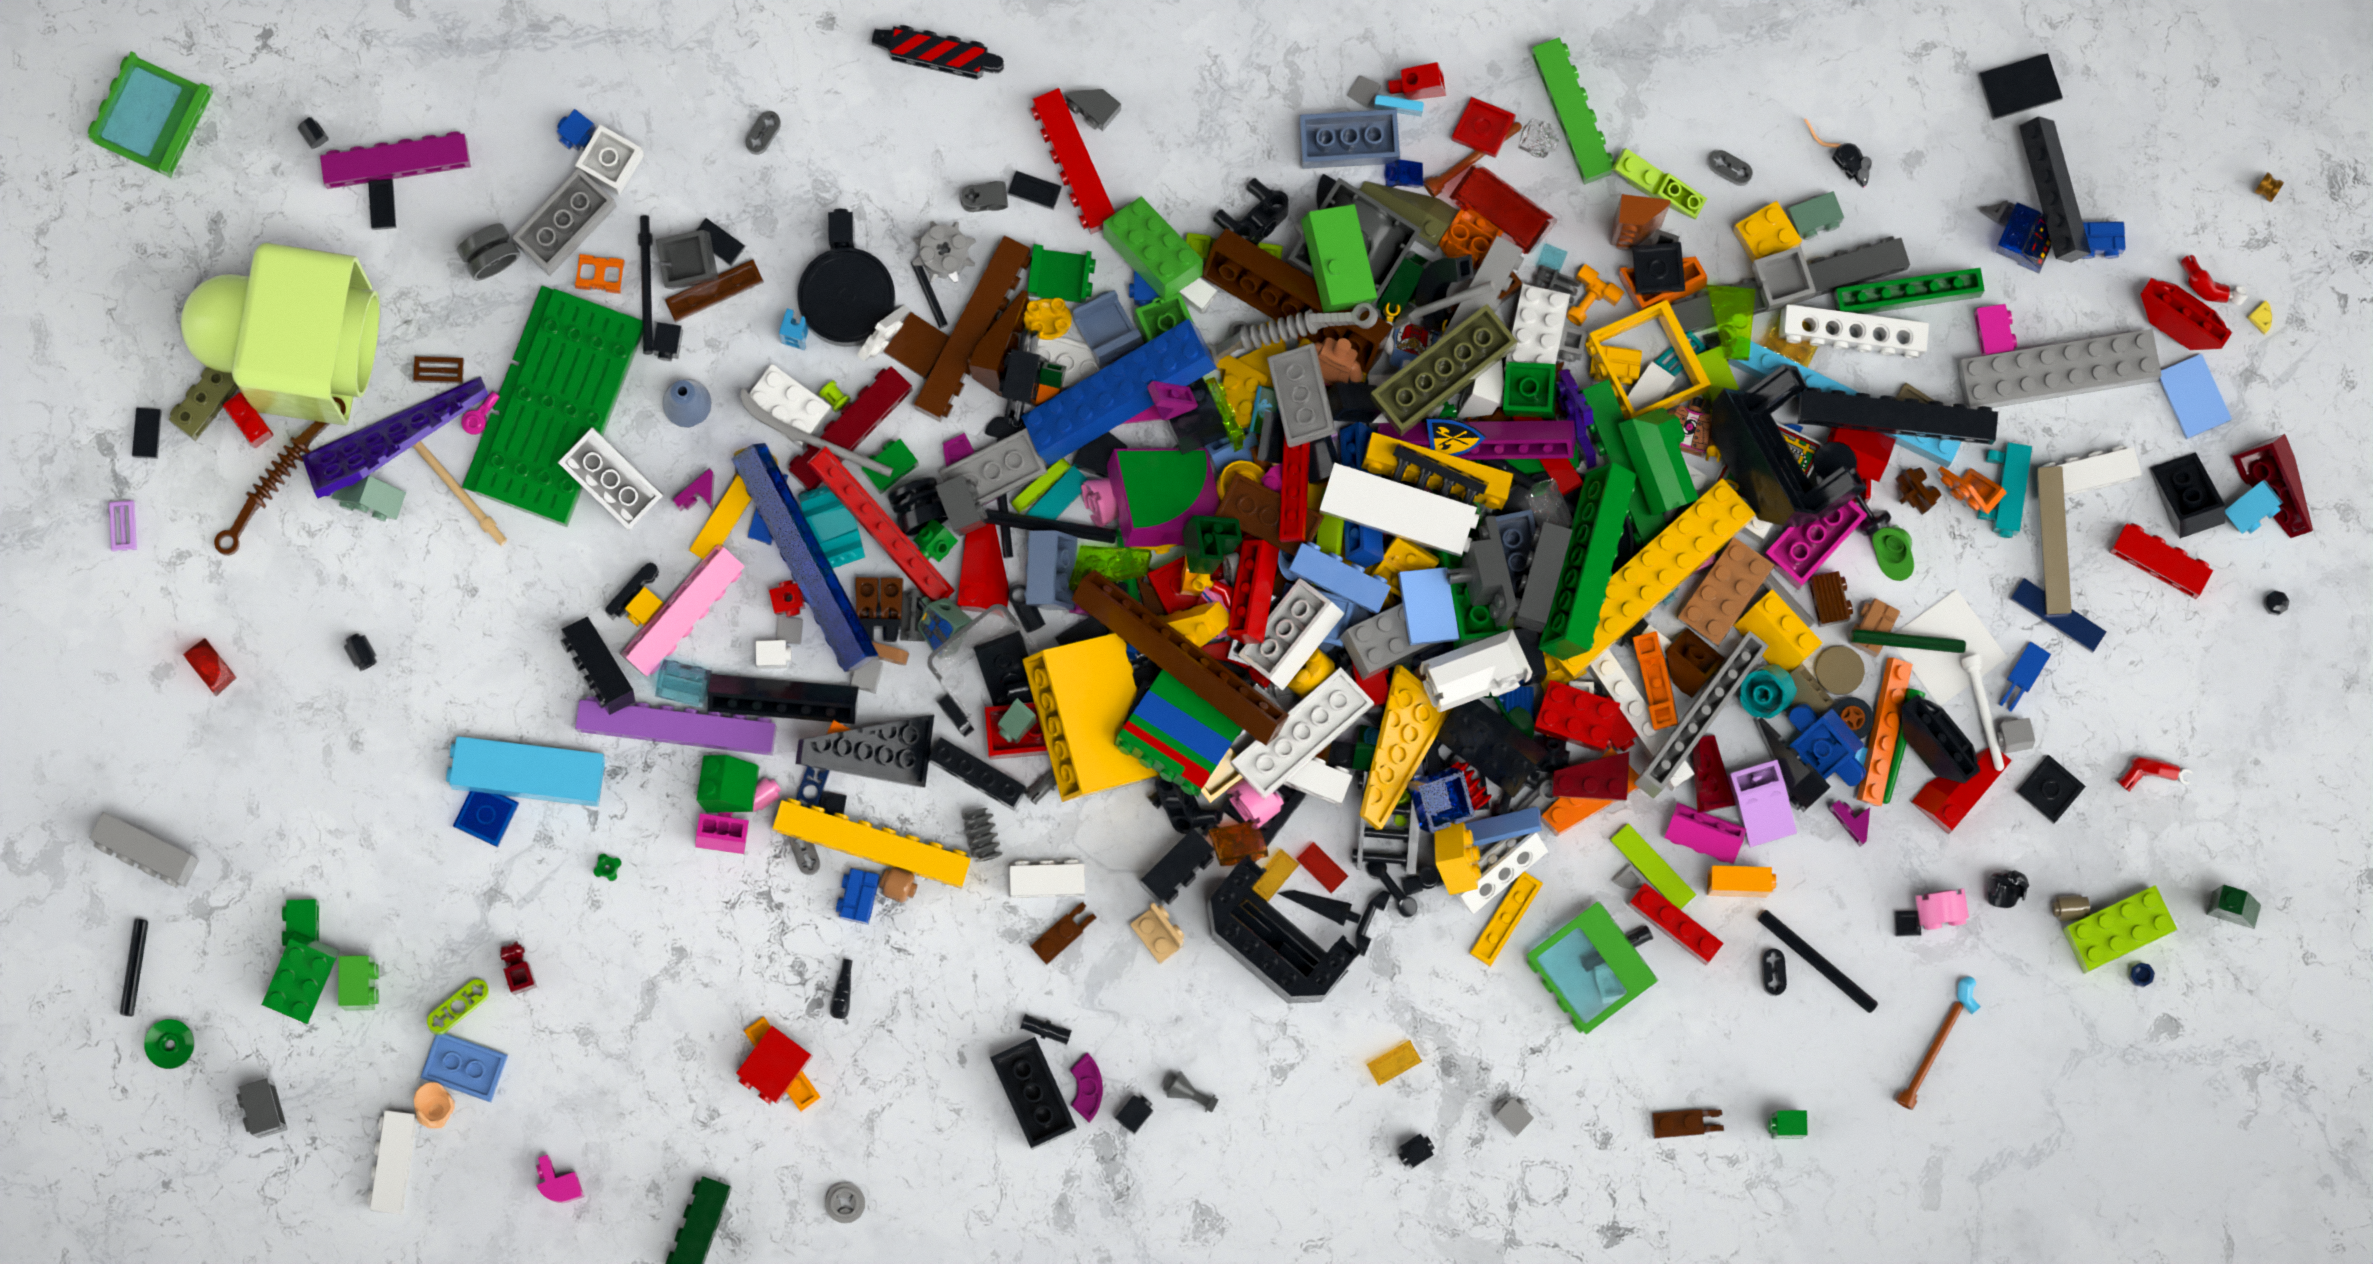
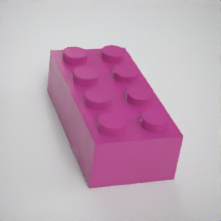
[1763,500,1867,590]

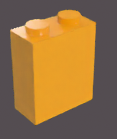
[1707,865,1776,898]

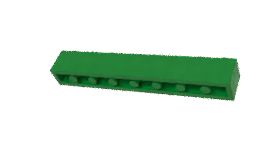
[1578,379,1668,551]

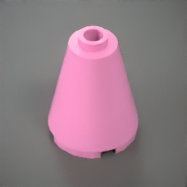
[1081,477,1119,527]

